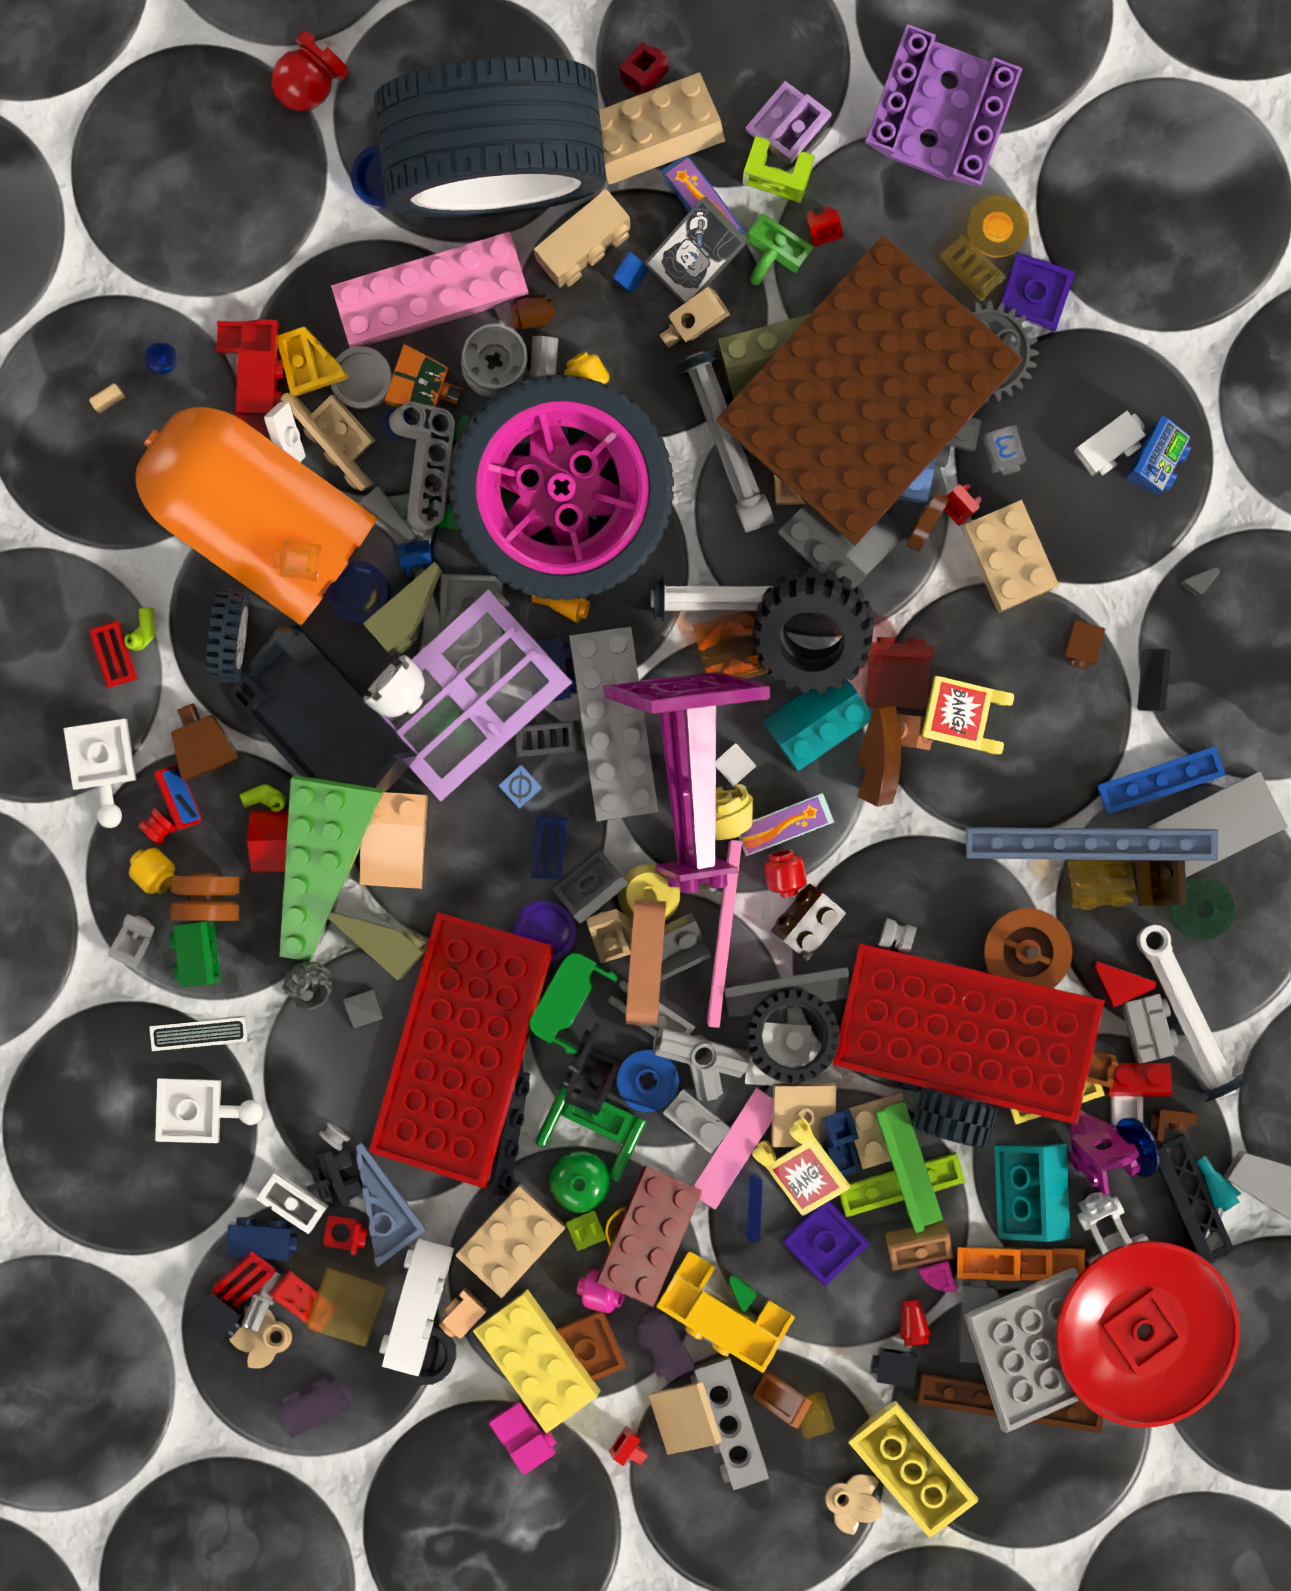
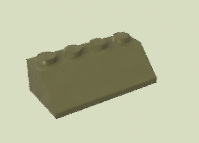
[717,313,812,400]

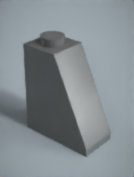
[957,1279,1000,1363]

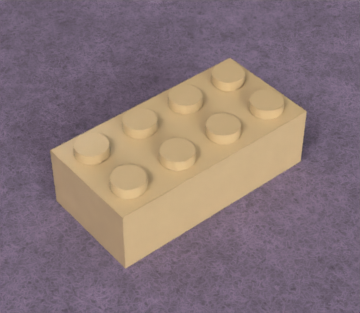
[599,72,725,185]

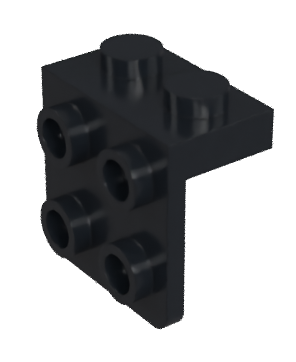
[562,1023,622,1116]

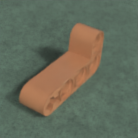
[626,899,666,1026]

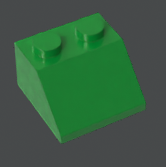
[169,921,222,988]

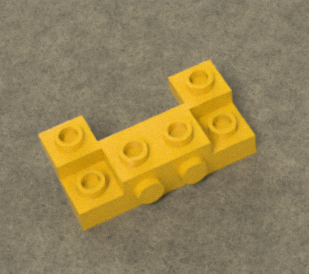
[656,1250,795,1373]

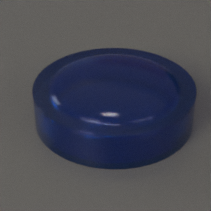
[350,145,390,210]
[327,561,391,624]

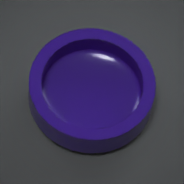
[514,901,576,962]

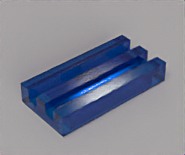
[531,816,568,881]
[747,1175,762,1241]

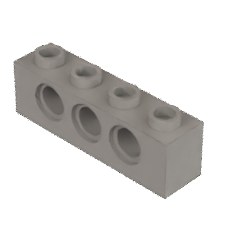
[690,1355,769,1490]

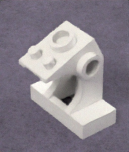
[1077,1192,1149,1264]

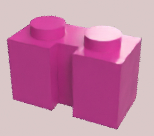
[489,1398,557,1476]

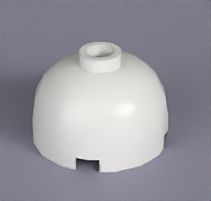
[363,655,425,717]

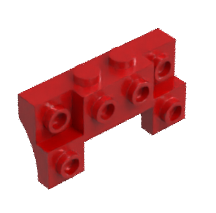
[216,319,284,441]

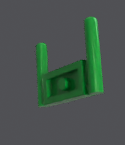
[535,1082,647,1182]

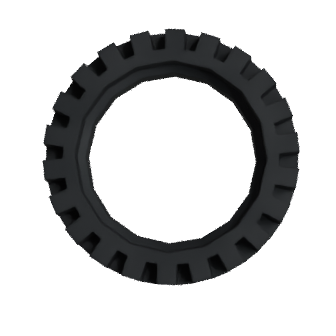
[746,990,840,1083]

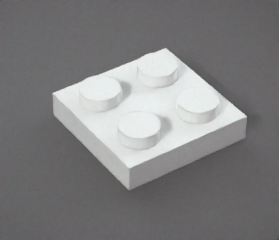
[745,1022,811,1086]

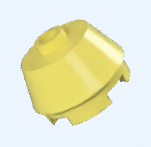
[715,784,753,840]
[618,864,680,921]

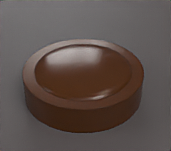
[906,491,949,553]

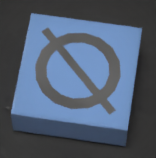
[499,765,542,809]

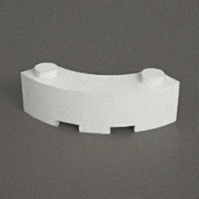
[379,1239,454,1376]

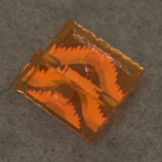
[692,611,769,679]

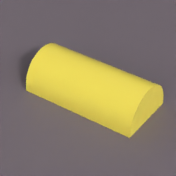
[848,1401,978,1539]

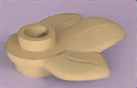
[229,1306,292,1368]
[825,1474,883,1535]

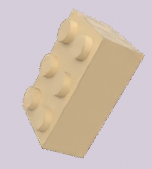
[534,189,630,288]
[961,500,1059,613]
[455,1183,566,1298]

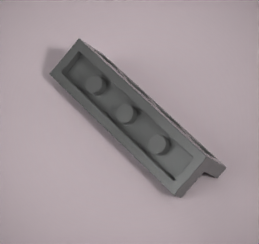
[724,966,850,1018]

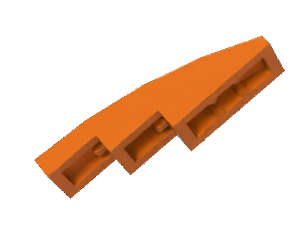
[957,1247,1085,1281]

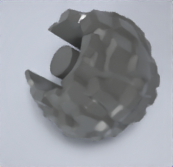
[282,961,332,1011]

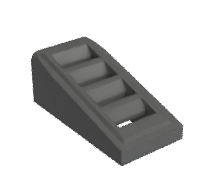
[359,487,417,542]
[515,720,582,757]

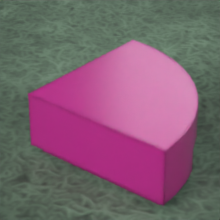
[918,1260,957,1292]

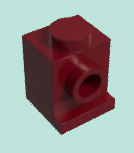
[618,42,669,95]

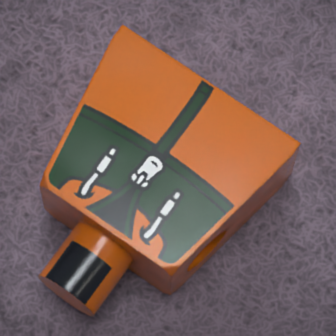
[385,345,463,407]

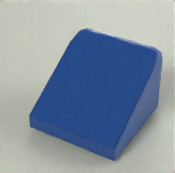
[613,252,648,294]

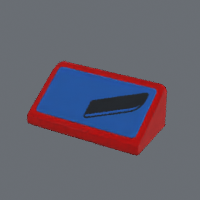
[154,765,202,830]

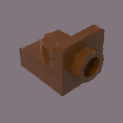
[1149,1108,1198,1141]

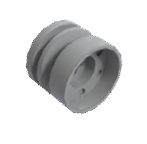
[461,324,528,398]

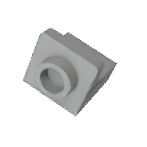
[108,914,155,969]

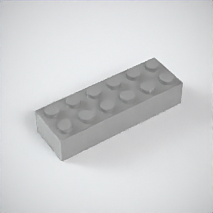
[569,627,658,822]

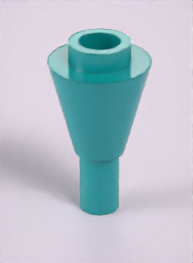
[1196,1156,1242,1212]

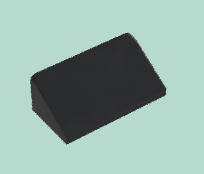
[1137,649,1171,713]

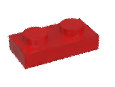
[1108,1063,1172,1097]

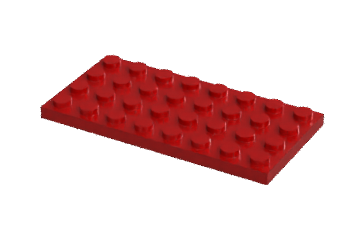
[369,912,554,1188]
[832,943,1105,1124]

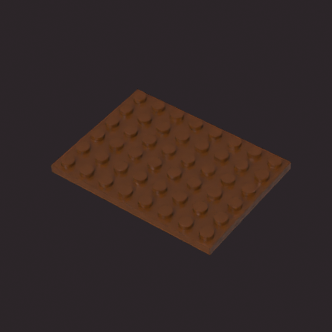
[715,234,1023,546]

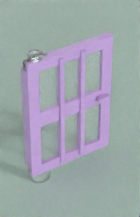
[381,590,573,801]

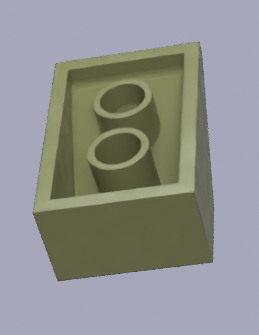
[363,562,442,656]
[327,912,426,980]

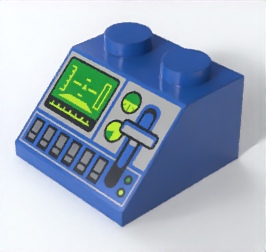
[1125,415,1192,495]

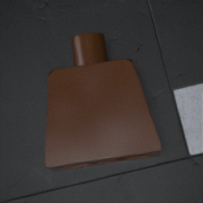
[171,703,241,782]

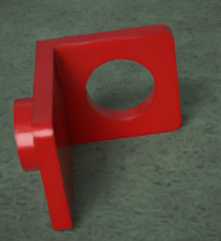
[323,1215,367,1255]

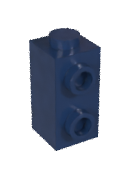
[226,1217,299,1260]

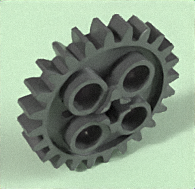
[965,301,1039,403]

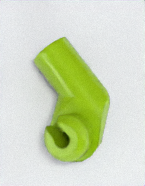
[124,608,156,651]
[239,784,286,812]

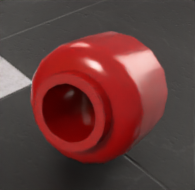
[764,849,807,898]

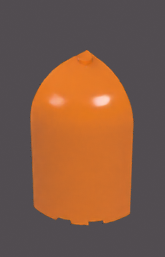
[135,407,378,625]

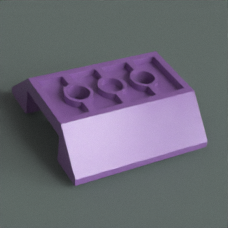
[865,24,1023,186]

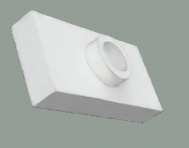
[264,402,306,462]

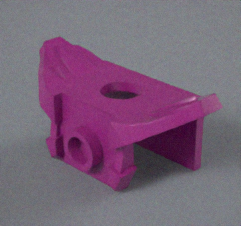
[1070,1111,1140,1195]

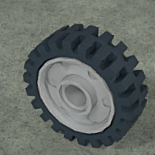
[206,589,250,683]

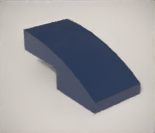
[821,1109,862,1176]

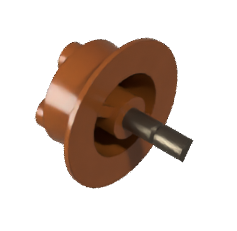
[984,908,1072,988]

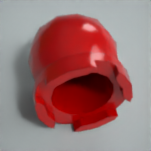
[271,30,350,111]

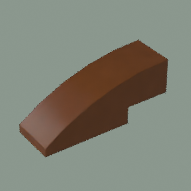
[856,703,901,807]

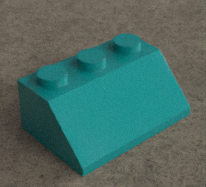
[762,678,872,772]
[994,1143,1070,1242]

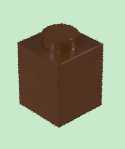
[1062,620,1105,670]

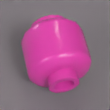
[577,1269,625,1313]

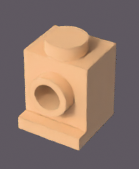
[438,1287,487,1339]

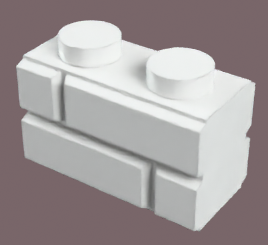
[257,1170,329,1234]

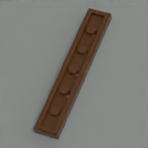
[915,1372,1104,1433]

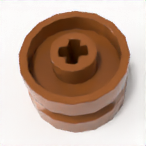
[170,873,240,921]

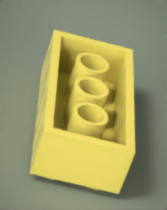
[473,1289,601,1433]

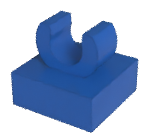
[398,540,432,578]

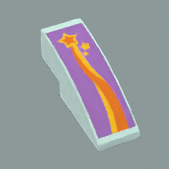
[738,793,834,856]

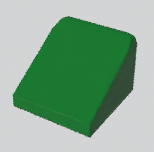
[728,1274,757,1313]

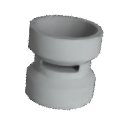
[877,918,917,954]

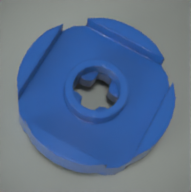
[617,1049,679,1112]

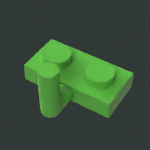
[746,213,814,286]

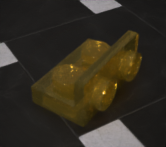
[1067,860,1136,910]

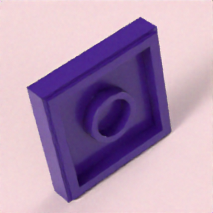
[998,252,1076,332]
[782,1201,870,1286]

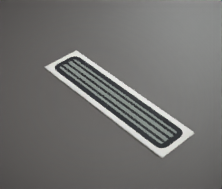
[150,1017,248,1051]

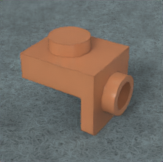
[897,714,934,750]

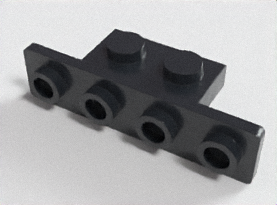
[488,1071,530,1195]

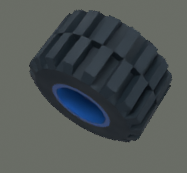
[912,1088,997,1148]

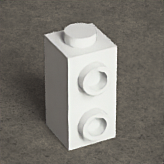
[1074,411,1146,476]

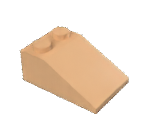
[360,792,428,889]

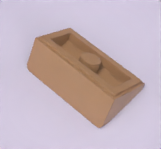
[885,1221,954,1271]

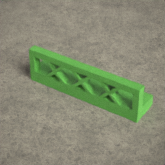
[874,1100,943,1233]

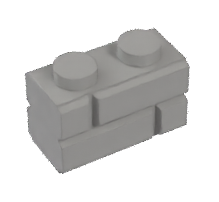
[1121,993,1179,1064]
[663,1087,731,1153]

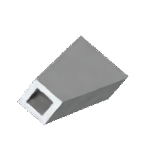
[1223,1151,1291,1221]

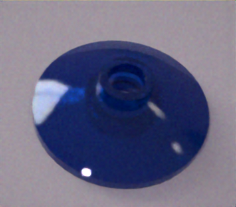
[1116,1117,1160,1177]

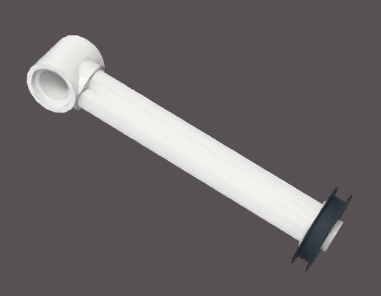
[651,575,822,622]
[1136,925,1248,1102]

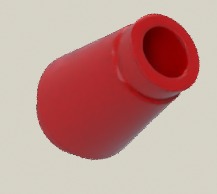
[900,1300,931,1347]

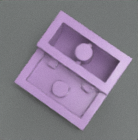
[745,81,831,164]

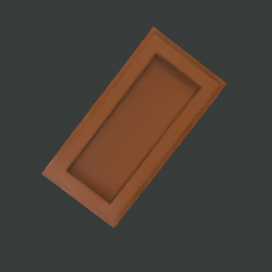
[751,1371,813,1429]

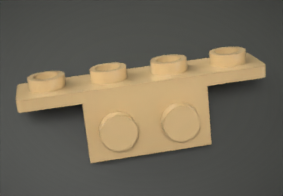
[280,393,375,491]

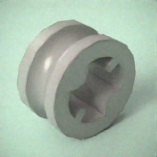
[319,1121,350,1151]

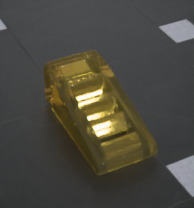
[939,234,1006,301]

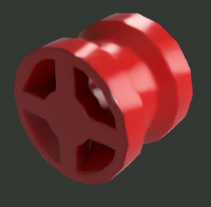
[138,807,176,846]

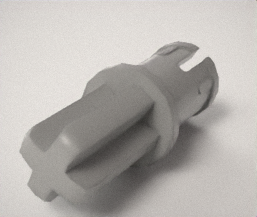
[242,1270,283,1331]

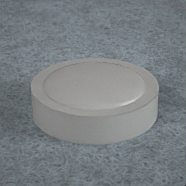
[331,346,393,410]

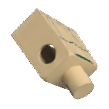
[659,287,732,348]

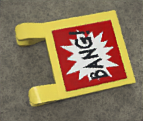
[921,676,1014,754]
[752,1118,851,1216]

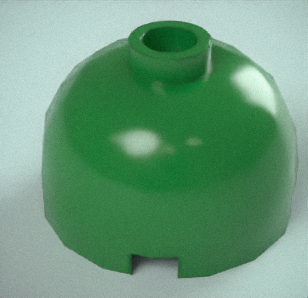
[549,1150,611,1213]

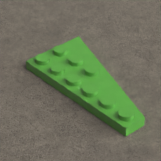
[279,775,385,961]

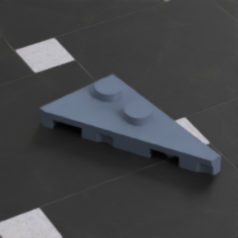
[356,1142,427,1266]

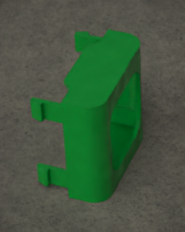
[530,952,618,1054]

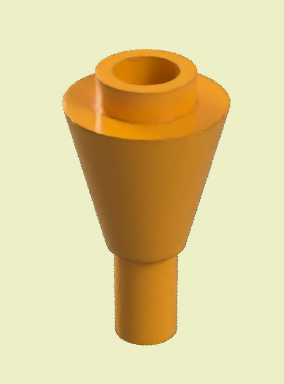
[532,595,590,623]

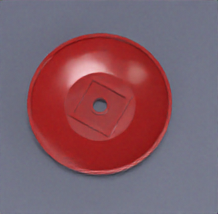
[1056,1241,1240,1428]

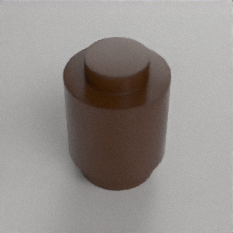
[509,294,556,330]

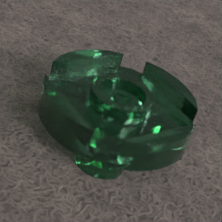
[1172,878,1236,940]

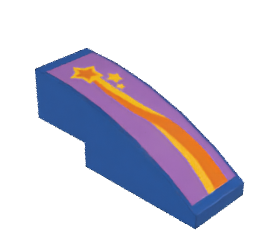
[661,155,745,235]

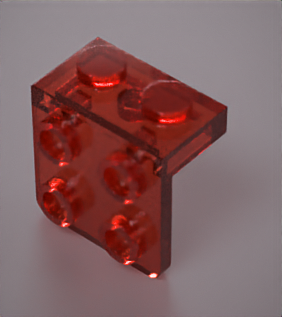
[866,637,934,709]

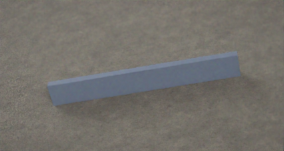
[966,827,1218,861]

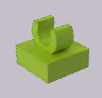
[566,1209,606,1251]

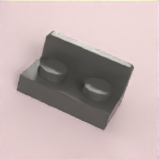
[660,913,712,981]

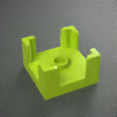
[742,136,815,203]

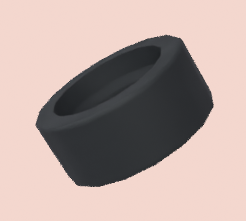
[401,1324,456,1385]

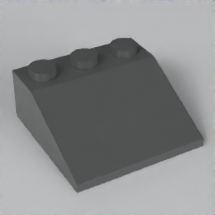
[777,503,908,589]

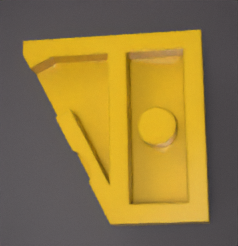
[278,327,349,397]

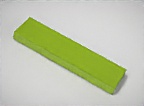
[839,1152,966,1217]

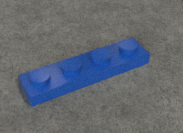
[1096,746,1226,815]

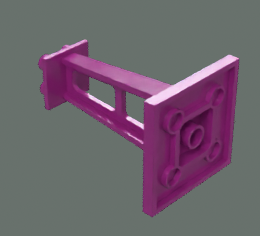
[603,671,770,893]

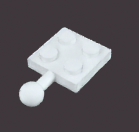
[64,719,136,828]
[155,1078,263,1143]

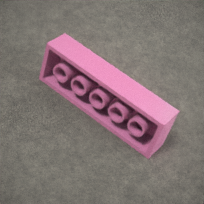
[331,232,529,348]

